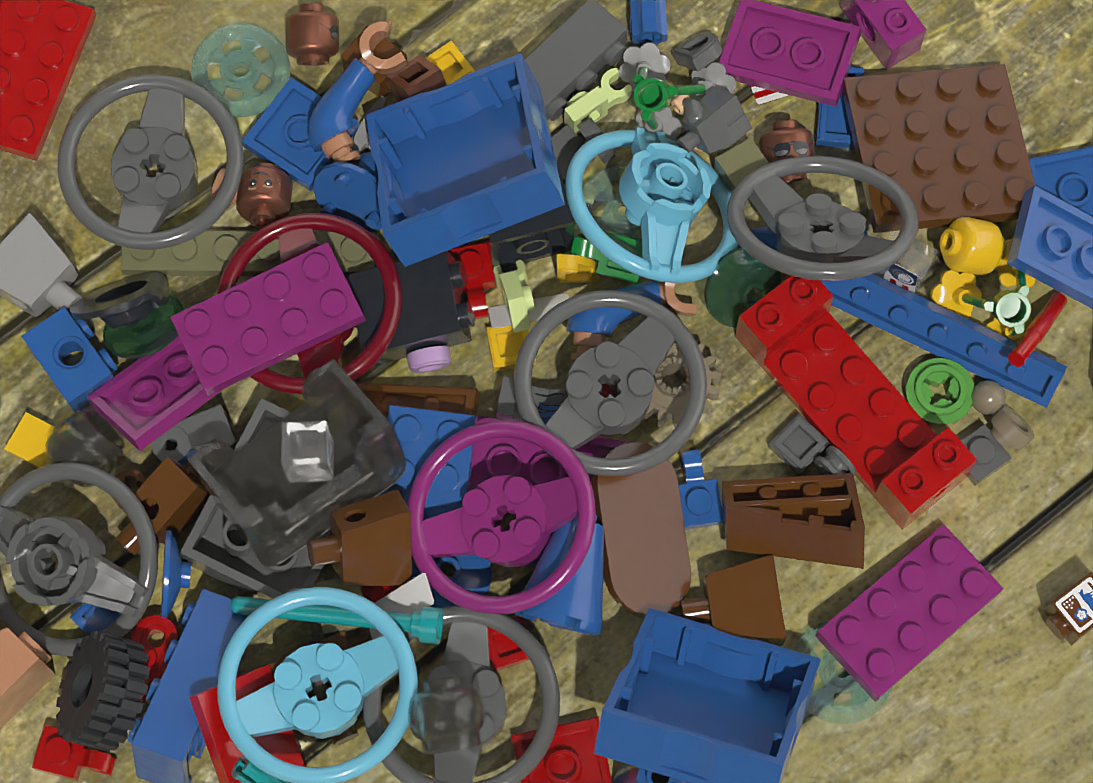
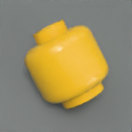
[940,217,1006,276]

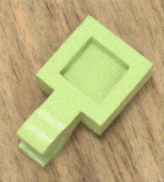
[564,68,632,135]
[493,260,535,333]

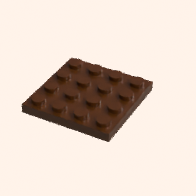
[842,64,1035,233]

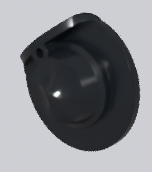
[70,271,169,329]

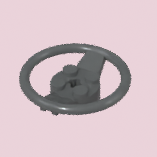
[57,74,244,250]
[727,156,919,281]
[514,290,707,476]
[0,462,158,657]
[363,605,560,783]

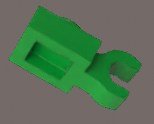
[570,230,643,284]

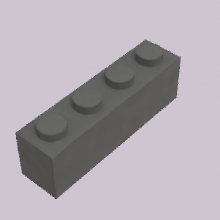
[525,0,628,121]

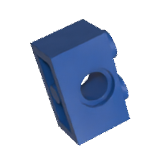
[21,307,118,414]

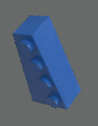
[128,589,249,783]

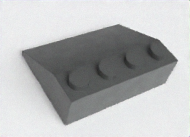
[180,398,379,600]

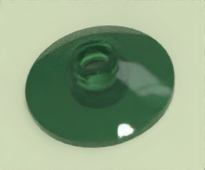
[704,247,781,328]
[103,294,184,359]

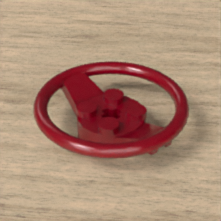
[217,213,402,394]

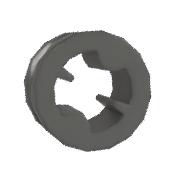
[814,446,857,476]

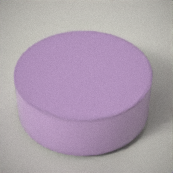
[407,346,452,373]

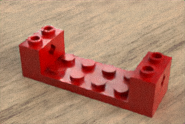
[735,275,977,530]

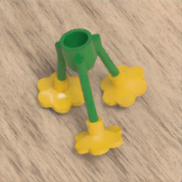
[930,238,1036,343]

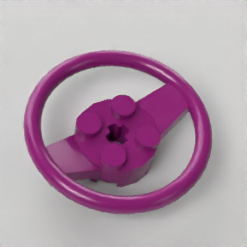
[407,420,596,614]

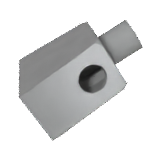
[0,213,82,318]

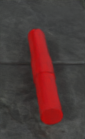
[1008,293,1068,367]

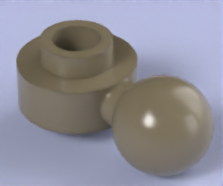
[972,380,1035,450]

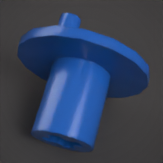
[313,153,382,232]

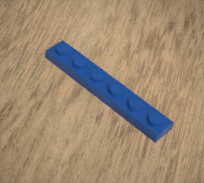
[821,274,1067,408]

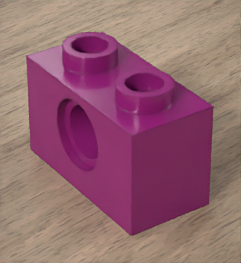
[840,0,927,70]

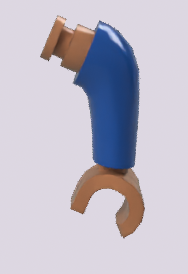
[308,20,408,164]
[566,264,698,361]

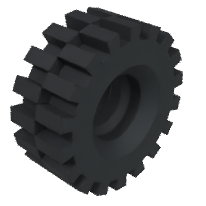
[56,631,149,752]

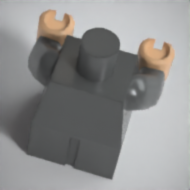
[671,86,752,154]

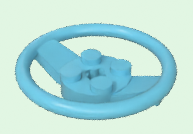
[565,127,738,283]
[217,587,418,783]

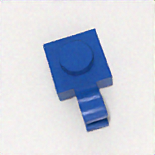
[679,449,724,530]

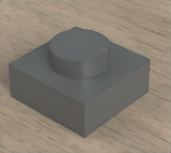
[961,424,1011,486]

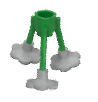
[619,42,736,142]

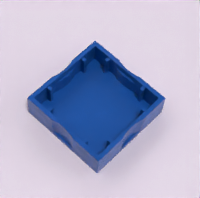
[366,53,565,267]
[594,608,821,783]

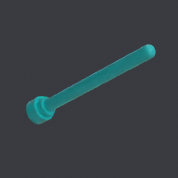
[230,596,444,644]

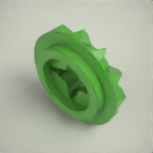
[905,358,975,427]

